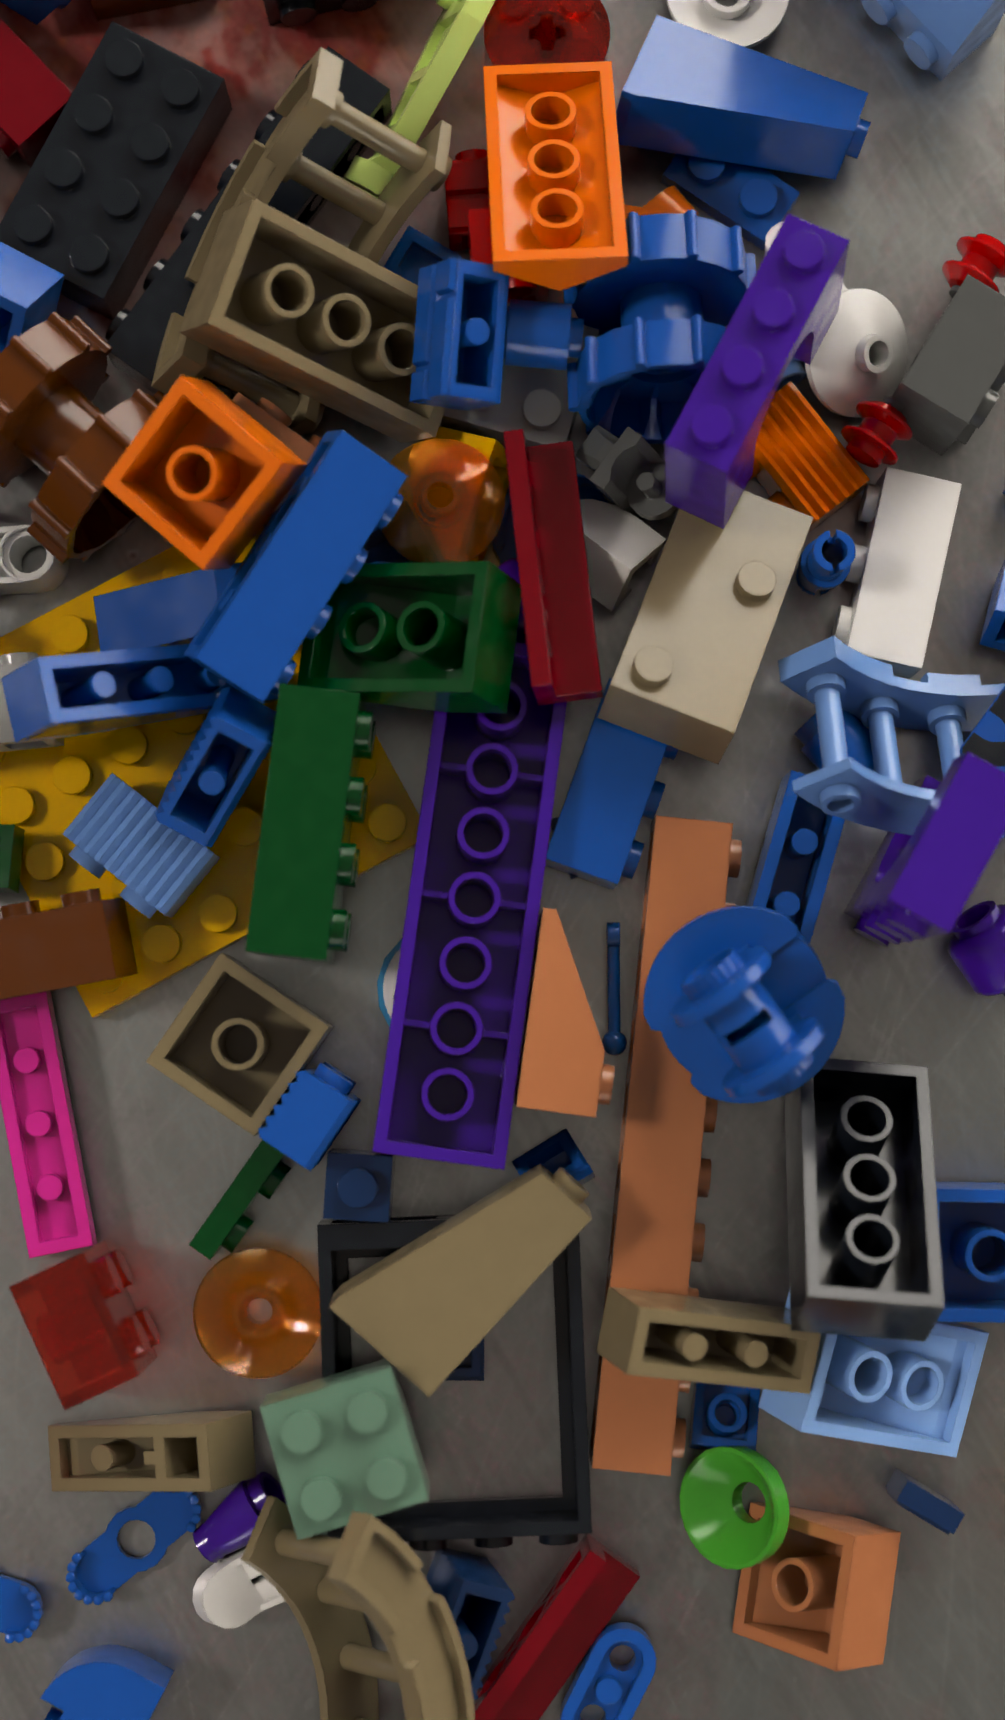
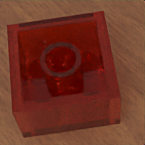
[9,1240,160,1411]

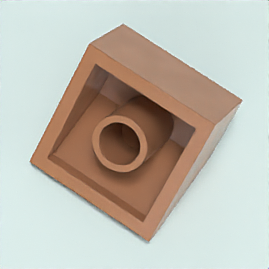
[732,1502,901,1671]

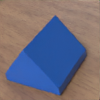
[512,1129,595,1185]

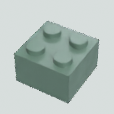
[260,1358,430,1540]

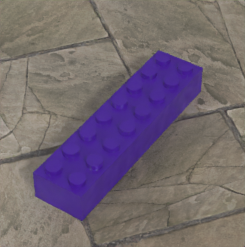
[372,642,567,1170]

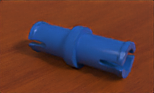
[795,530,856,596]

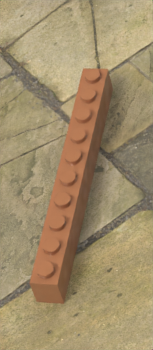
[589,815,742,1476]

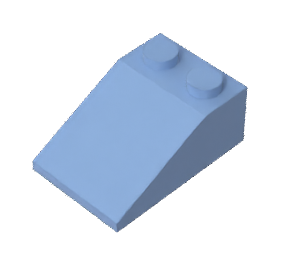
[758,1289,989,1457]

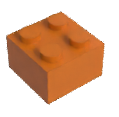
[102,375,308,570]

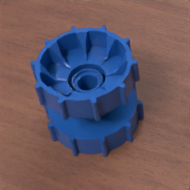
[564,209,756,444]

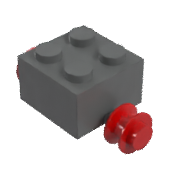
[841,234,1005,468]

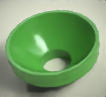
[680,1445,790,1570]

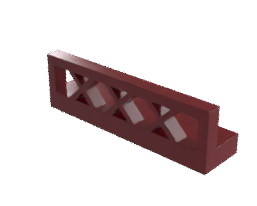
[503,429,603,705]
[474,1534,640,1720]

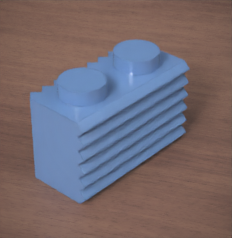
[63,773,220,919]

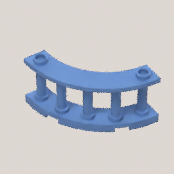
[778,636,1005,838]

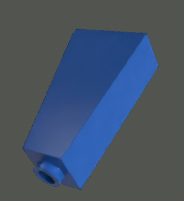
[616,15,871,180]

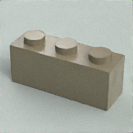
[596,1287,821,1394]

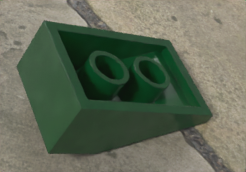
[297,561,521,713]

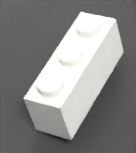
[832,467,962,678]

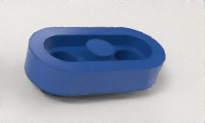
[560,1622,656,1720]

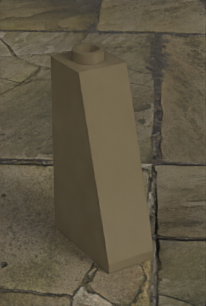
[329,1163,592,1397]

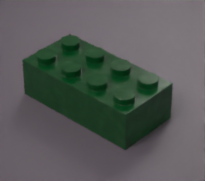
[245,683,376,964]

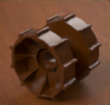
[0,311,165,564]

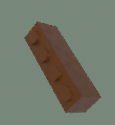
[0,888,138,1000]

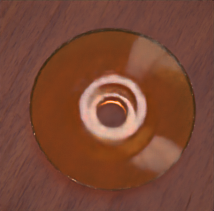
[381,439,505,563]
[193,1247,321,1379]

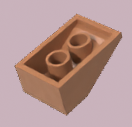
[514,908,615,1118]

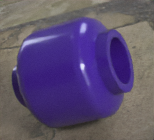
[947,901,1005,997]

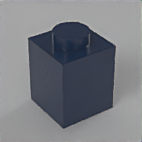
[323,1148,396,1223]

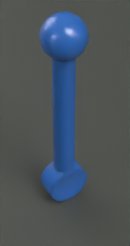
[602,922,627,1056]

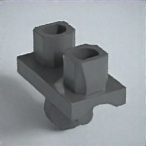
[576,425,678,521]

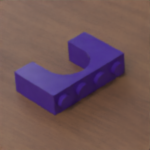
[665,213,850,529]
[844,752,1005,947]

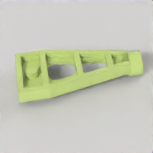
[343,0,496,198]

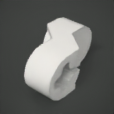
[192,1547,285,1629]

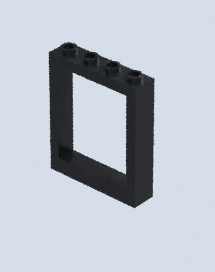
[317,1214,592,1551]

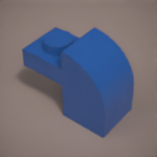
[41,1644,174,1720]

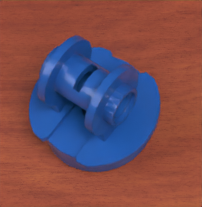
[643,906,845,1103]

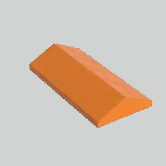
[483,61,628,291]

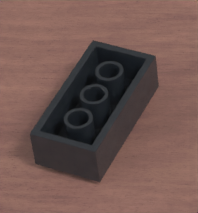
[0,21,232,321]
[785,1058,945,1342]

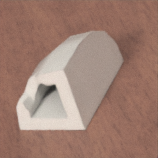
[580,499,667,612]

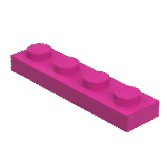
[0,991,97,1258]

